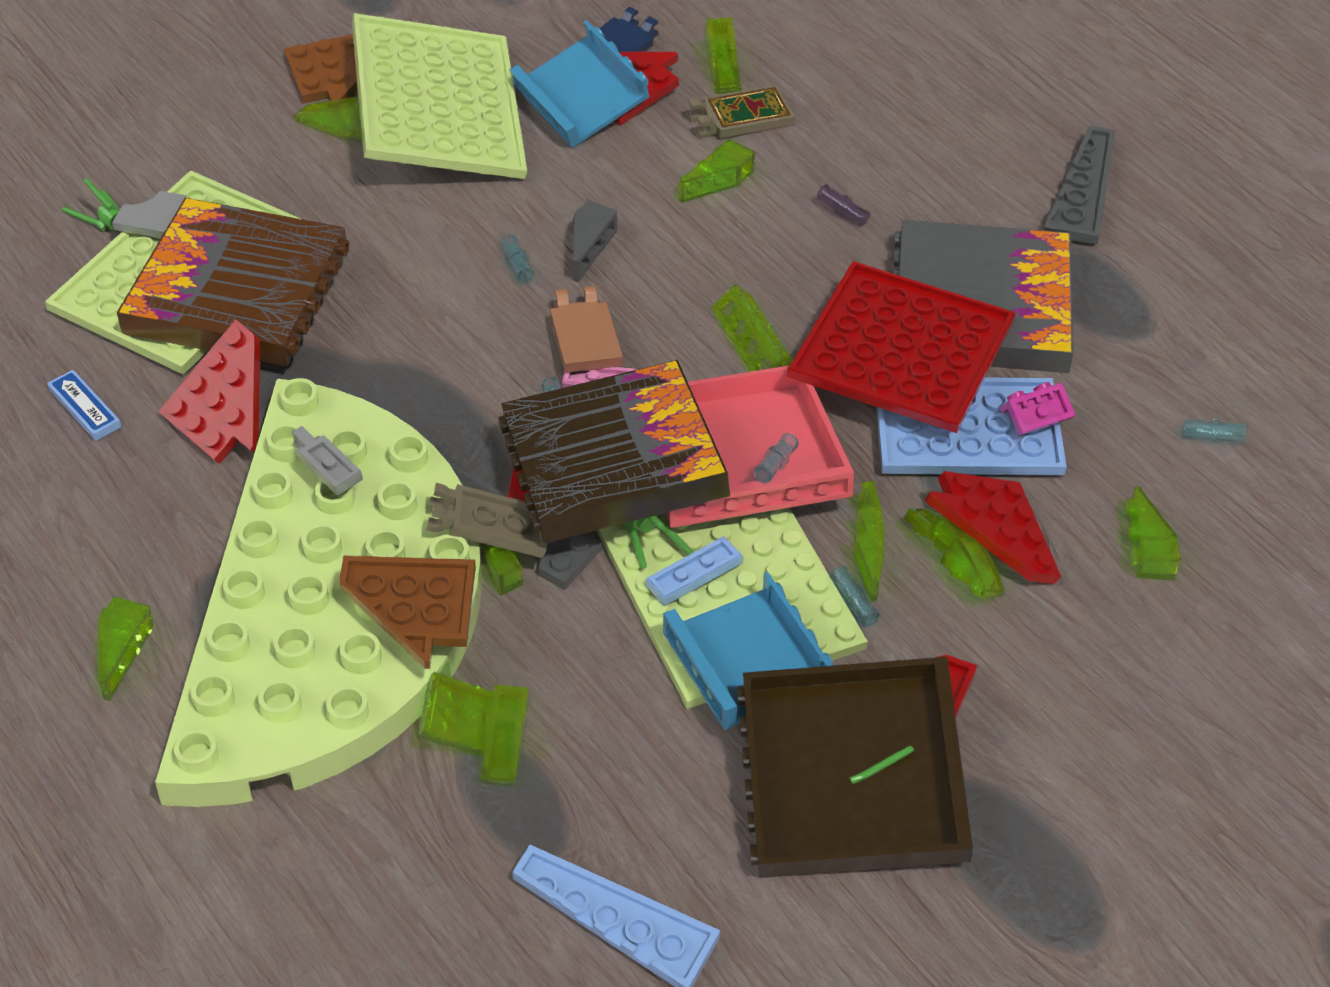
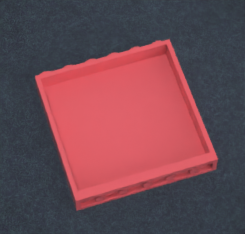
[665,365,854,528]

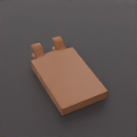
[550,286,623,373]

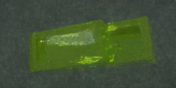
[481,543,523,596]
[481,685,530,784]

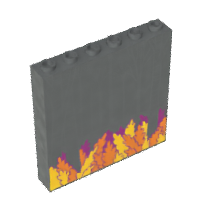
[893,219,1074,373]

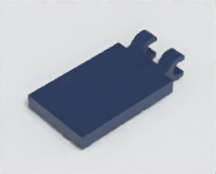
[599,7,658,52]

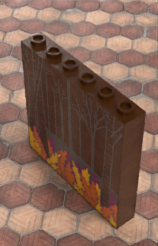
[117,197,350,366]

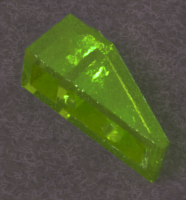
[704,17,742,94]
[293,96,362,140]
[98,596,155,701]

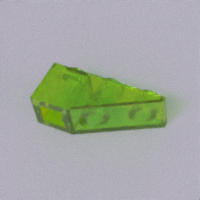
[678,139,755,203]
[1125,486,1180,580]

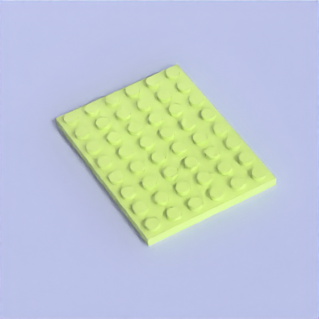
[352,13,527,179]
[45,170,300,375]
[596,508,868,709]

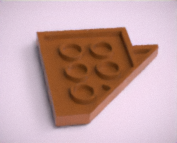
[284,34,358,112]
[339,555,476,669]

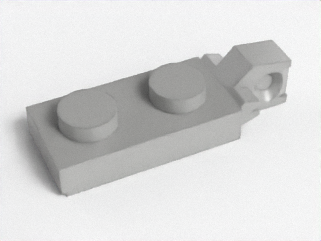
[292,426,363,496]

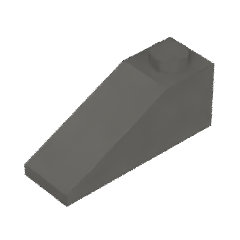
[572,200,617,282]

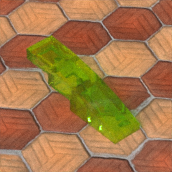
[853,481,885,602]

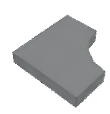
[112,191,187,238]

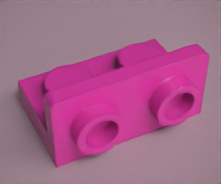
[1000,382,1076,436]

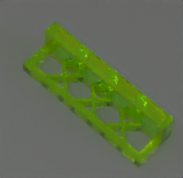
[711,284,793,372]

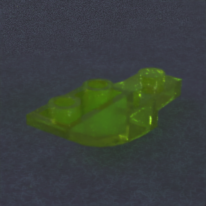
[904,508,1005,598]

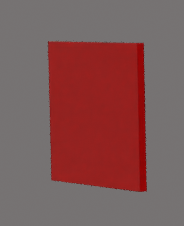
[787,261,1016,433]

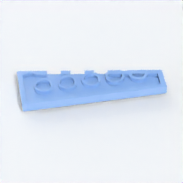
[513,845,720,987]

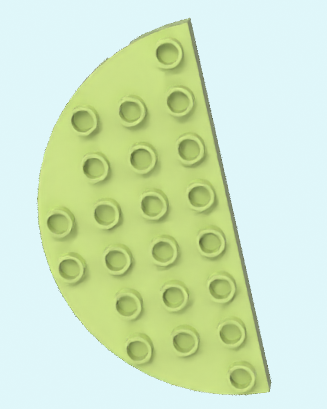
[155,378,482,807]

